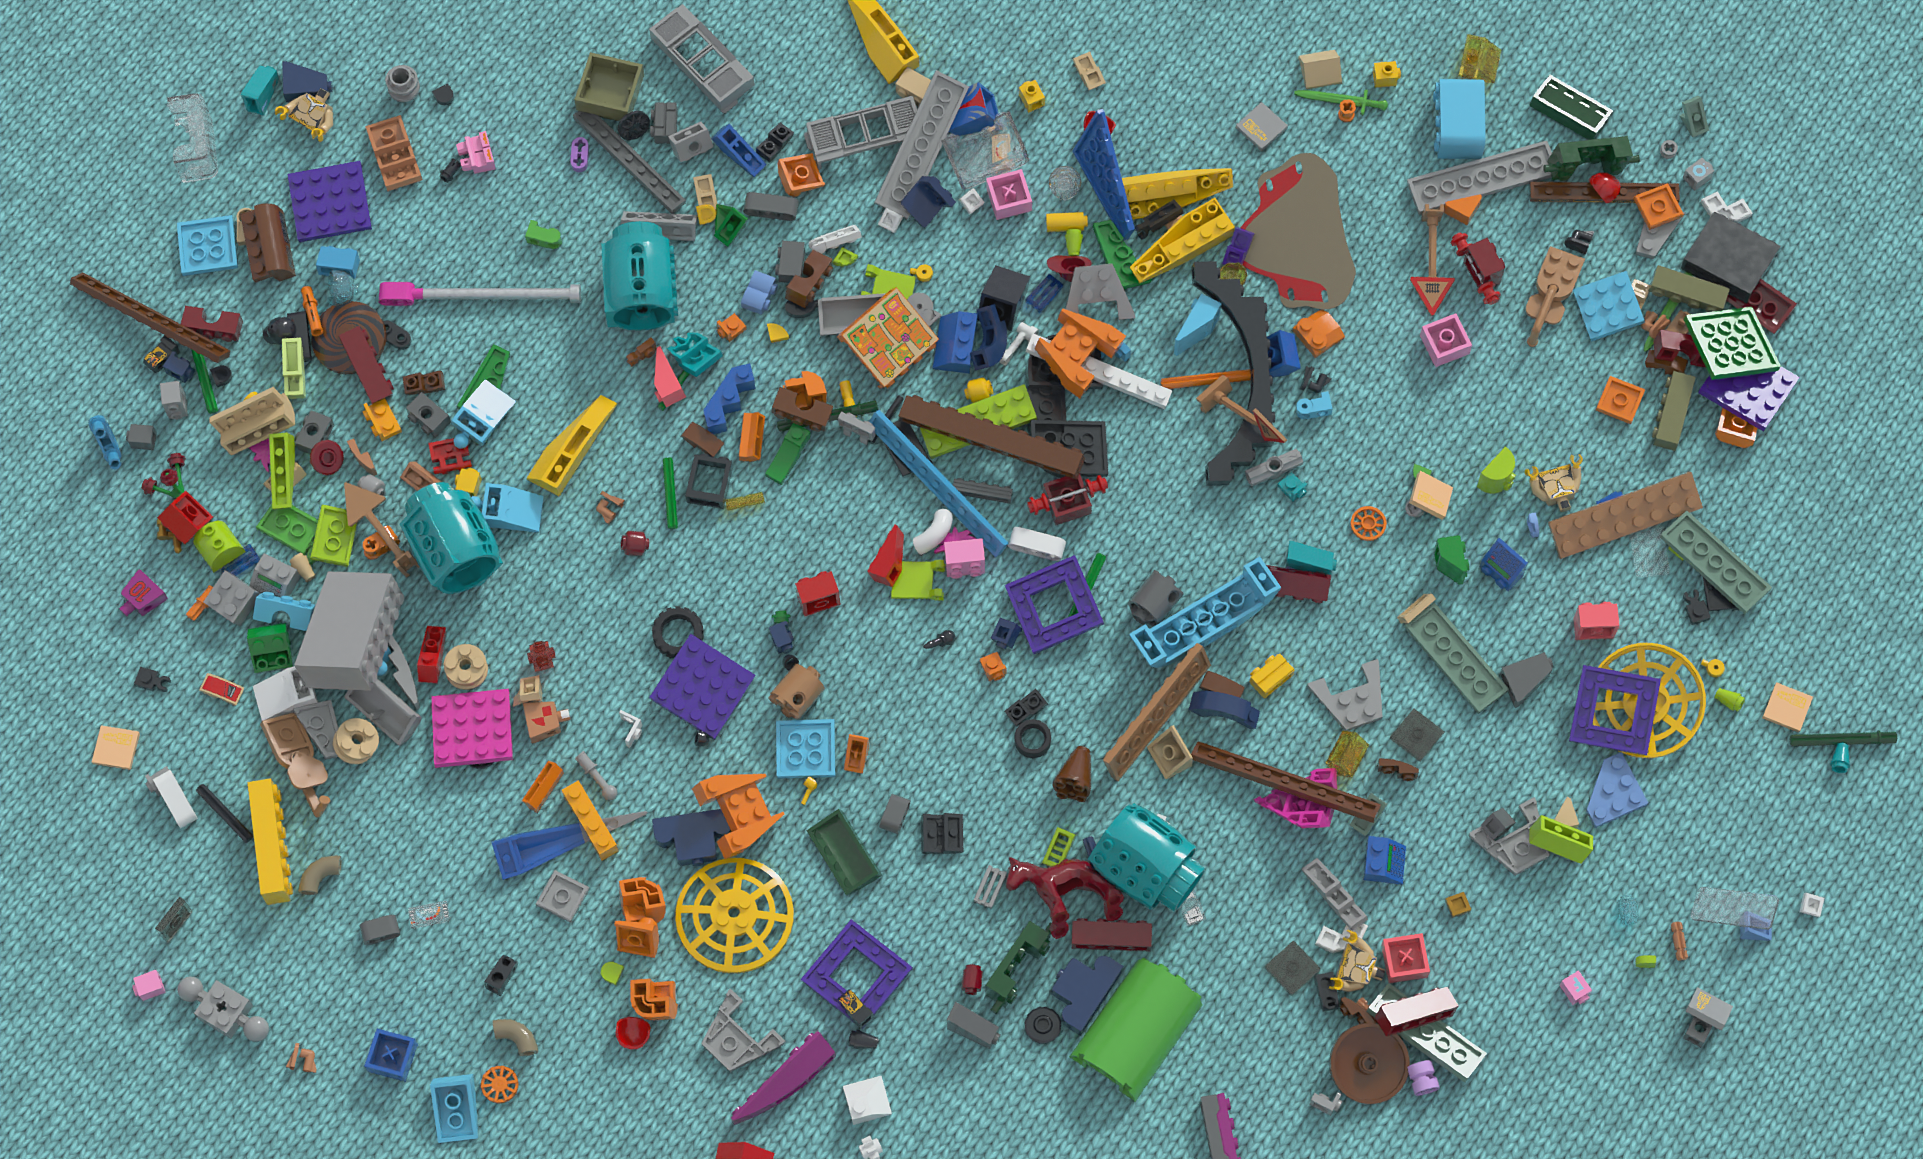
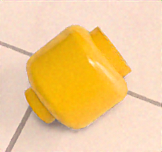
[964,377,993,403]

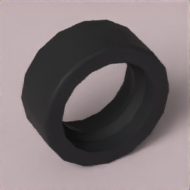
[1014,719,1051,759]

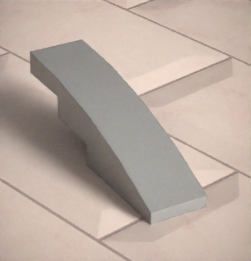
[388,635,420,710]
[1302,858,1368,931]

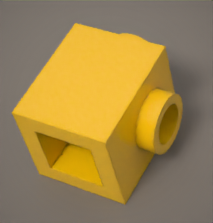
[1373,61,1401,88]
[1019,80,1045,113]
[455,468,482,497]

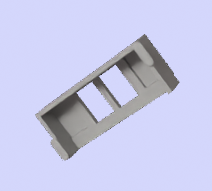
[649,4,755,113]
[804,96,917,170]

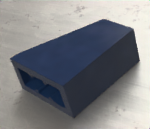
[282,61,333,102]

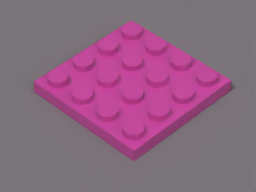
[432,689,513,768]

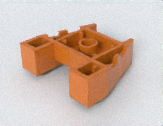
[1034,309,1126,398]
[692,774,784,859]

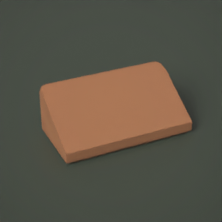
[400,461,442,491]

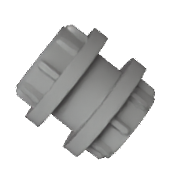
[385,65,420,102]

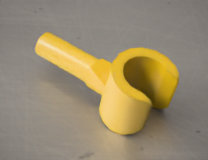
[801,777,817,805]

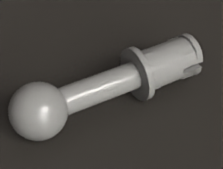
[575,751,617,801]

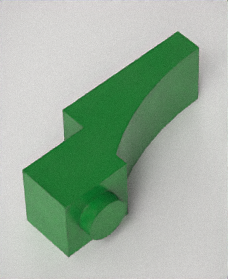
[765,423,811,485]

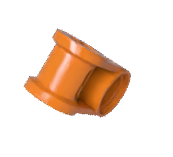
[363,525,400,560]

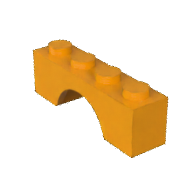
[562,780,619,861]

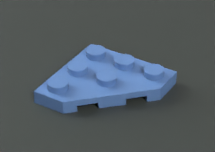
[1586,752,1648,828]

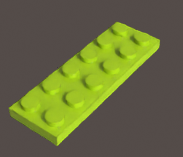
[920,384,1038,459]

